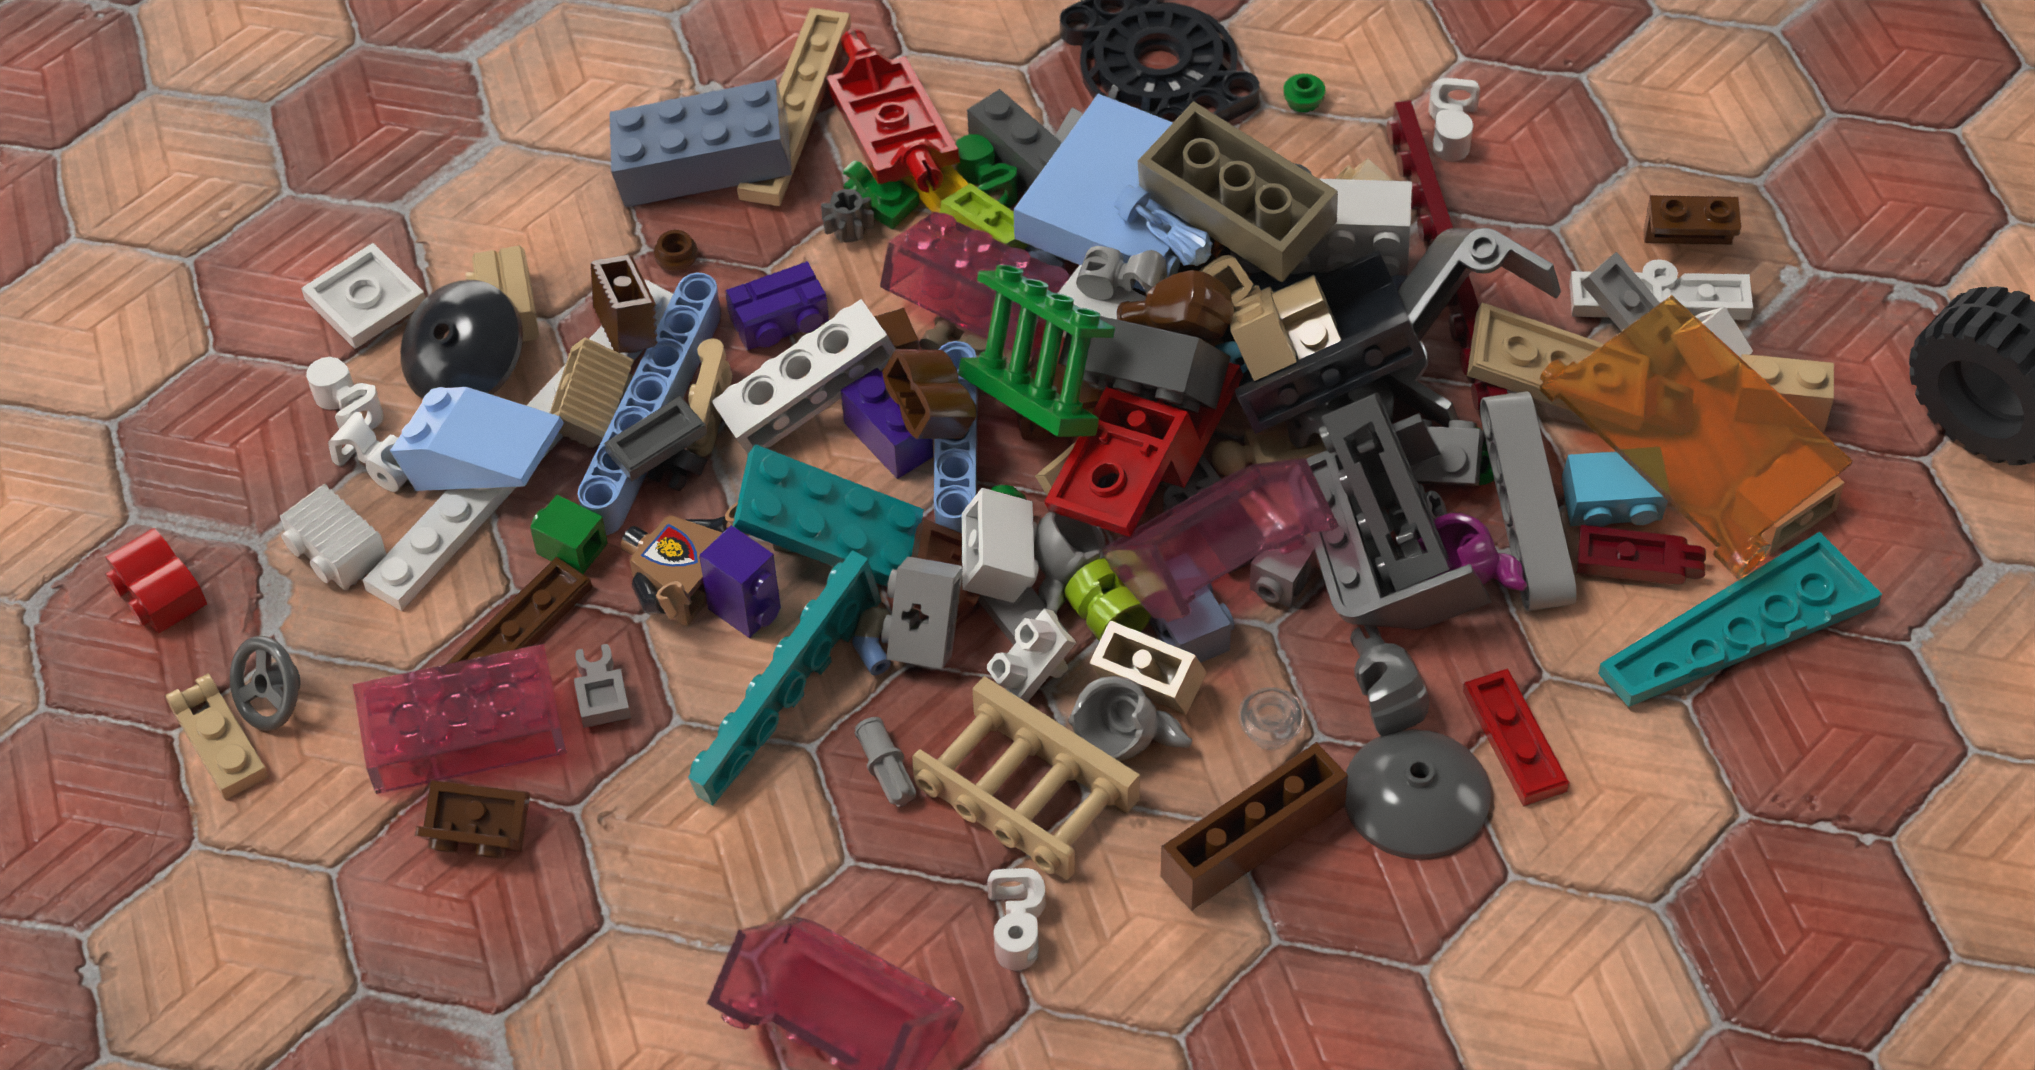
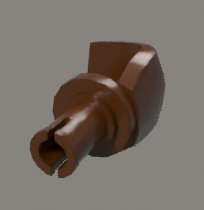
[1117,270,1234,340]

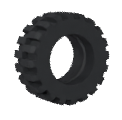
[1909,286,2035,465]

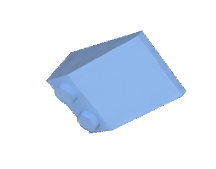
[390,387,564,491]

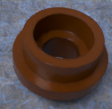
[654,230,698,271]

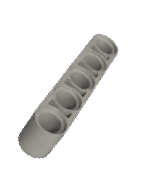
[1480,391,1576,611]

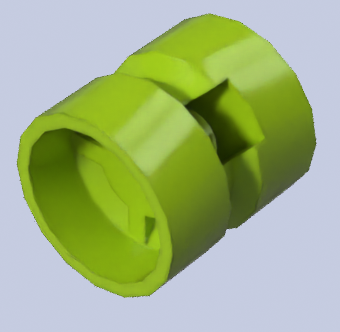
[1065,558,1151,642]

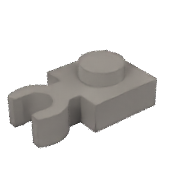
[574,644,631,728]

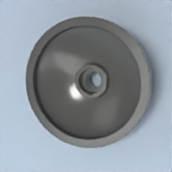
[1345,729,1491,859]

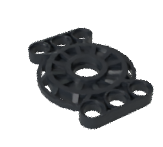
[1060,0,1260,122]

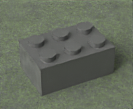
[1058,316,1231,414]

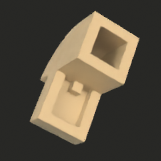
[1272,275,1341,360]

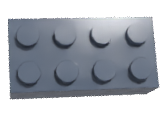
[610,79,792,207]

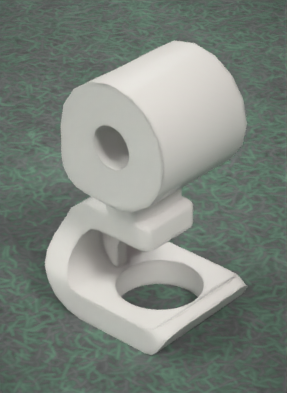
[1428,78,1480,162]
[306,357,383,429]
[328,412,408,492]
[987,868,1046,971]

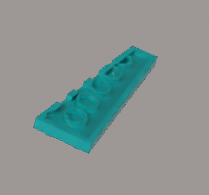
[1598,531,1882,707]
[688,550,882,806]

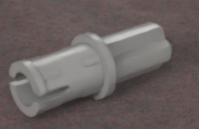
[854,717,916,807]

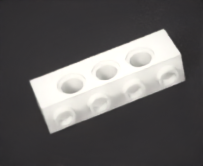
[712,299,896,454]

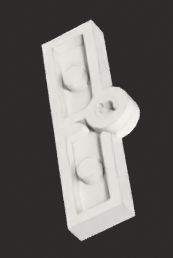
[1569,259,1753,320]

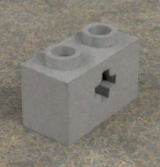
[882,557,963,669]

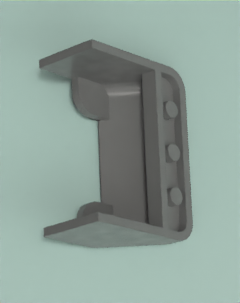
[1383,228,1561,427]
[1294,414,1492,630]

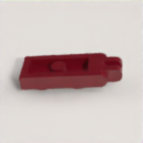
[1576,525,1706,585]

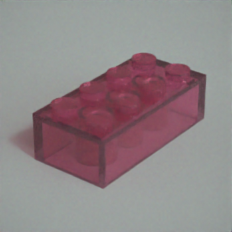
[880,211,1071,358]
[353,644,567,794]

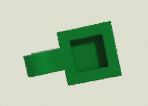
[843,160,919,230]

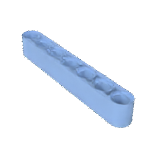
[577,273,721,535]

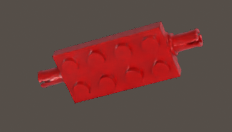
[826,29,960,193]

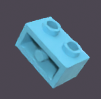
[1561,449,1670,527]

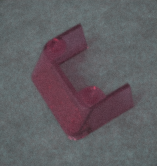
[1101,458,1339,622]

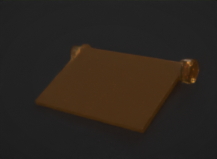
[1539,295,1853,579]

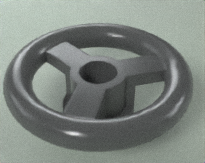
[230,636,300,731]

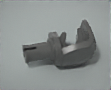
[1350,625,1430,736]

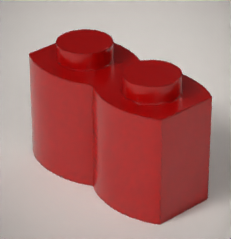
[105,528,207,633]

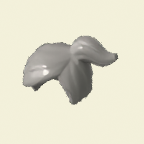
[1034,512,1106,613]
[1068,676,1192,761]

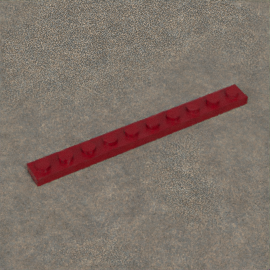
[1387,100,1508,410]

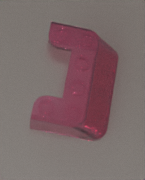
[707,917,964,1070]

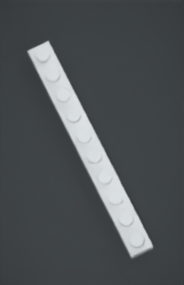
[363,279,673,611]

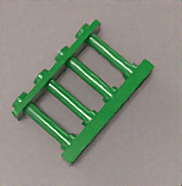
[958,265,1115,437]

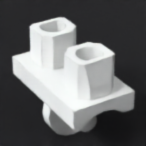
[987,608,1076,703]

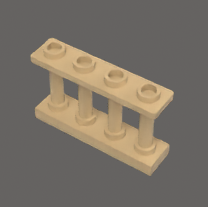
[912,676,1140,880]

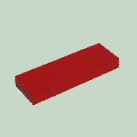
[1463,668,1569,807]

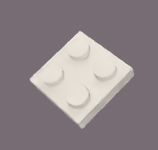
[301,243,425,349]

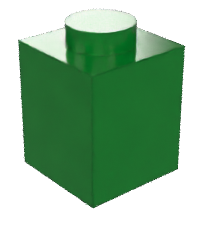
[530,494,608,574]

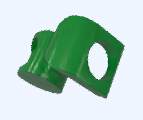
[954,134,1018,208]

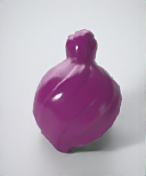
[1419,513,1527,591]

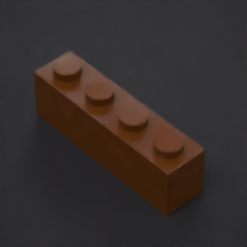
[1160,742,1348,911]

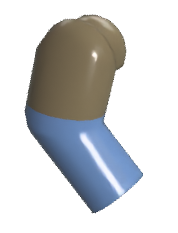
[852,606,891,675]

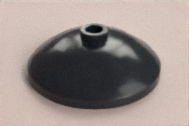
[400,280,523,399]

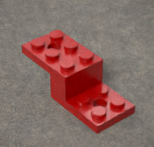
[1044,363,1243,537]

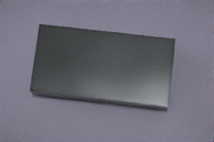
[604,396,708,481]

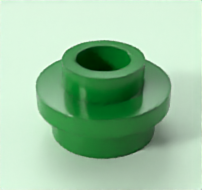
[1283,73,1325,113]

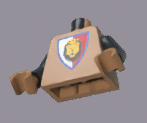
[621,502,749,627]

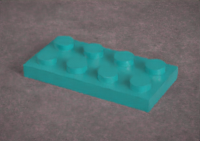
[733,444,924,587]

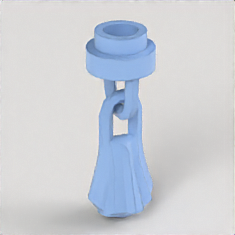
[1114,185,1212,266]

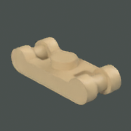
[686,339,732,457]

